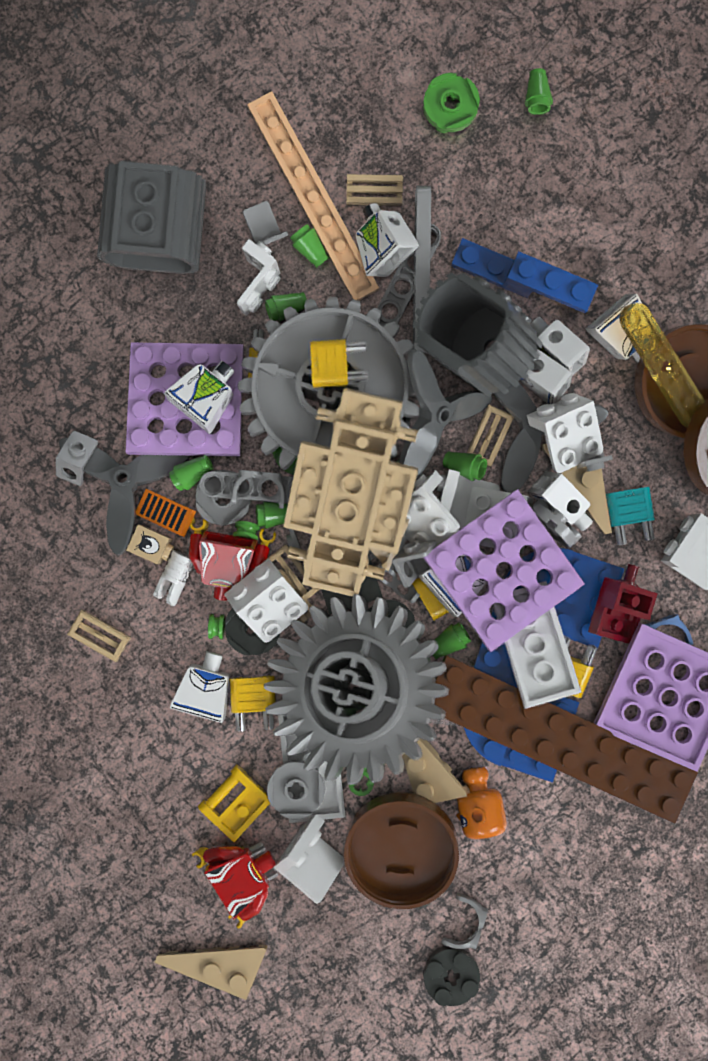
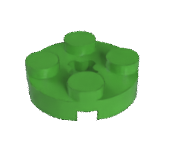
[423,73,480,133]

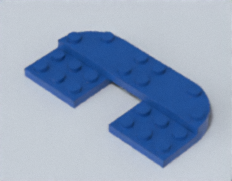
[463,548,624,783]

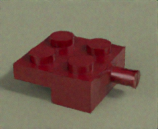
[588,564,658,644]

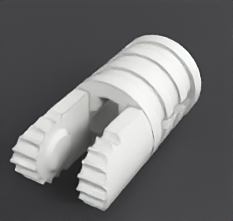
[153,550,193,606]

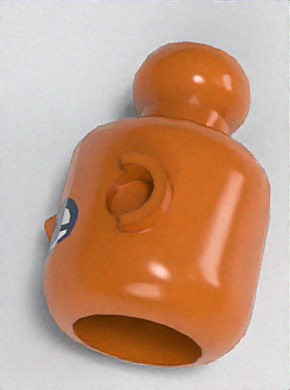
[456,767,507,839]

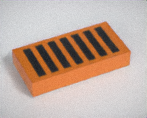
[135,489,196,537]

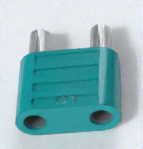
[606,487,655,545]

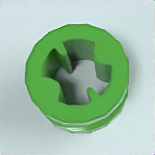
[233,521,260,540]
[208,614,225,640]
[349,770,374,796]

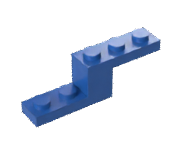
[451,238,598,313]

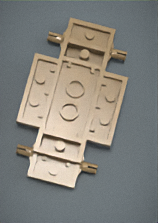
[284,388,418,596]

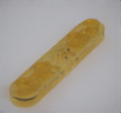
[619,303,705,427]

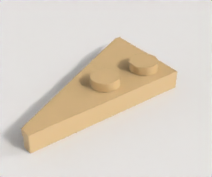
[541,444,612,534]
[402,738,470,803]
[154,944,267,1000]

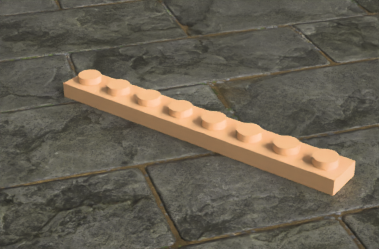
[247,91,379,301]

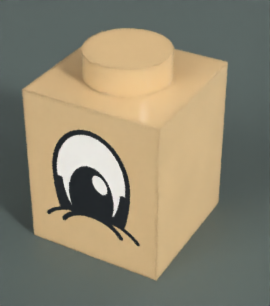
[126,524,174,564]

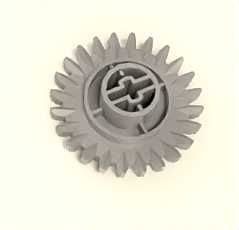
[238,297,420,470]
[264,594,449,785]

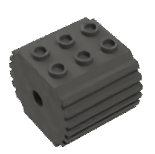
[97,161,206,274]
[413,272,542,398]

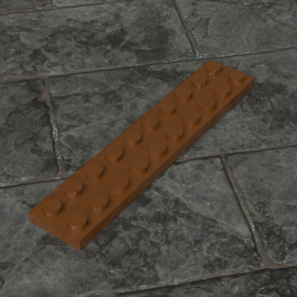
[434,655,698,824]

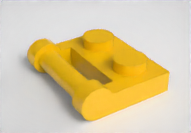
[198,764,270,842]

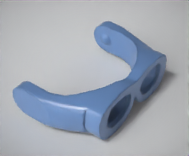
[644,614,693,660]

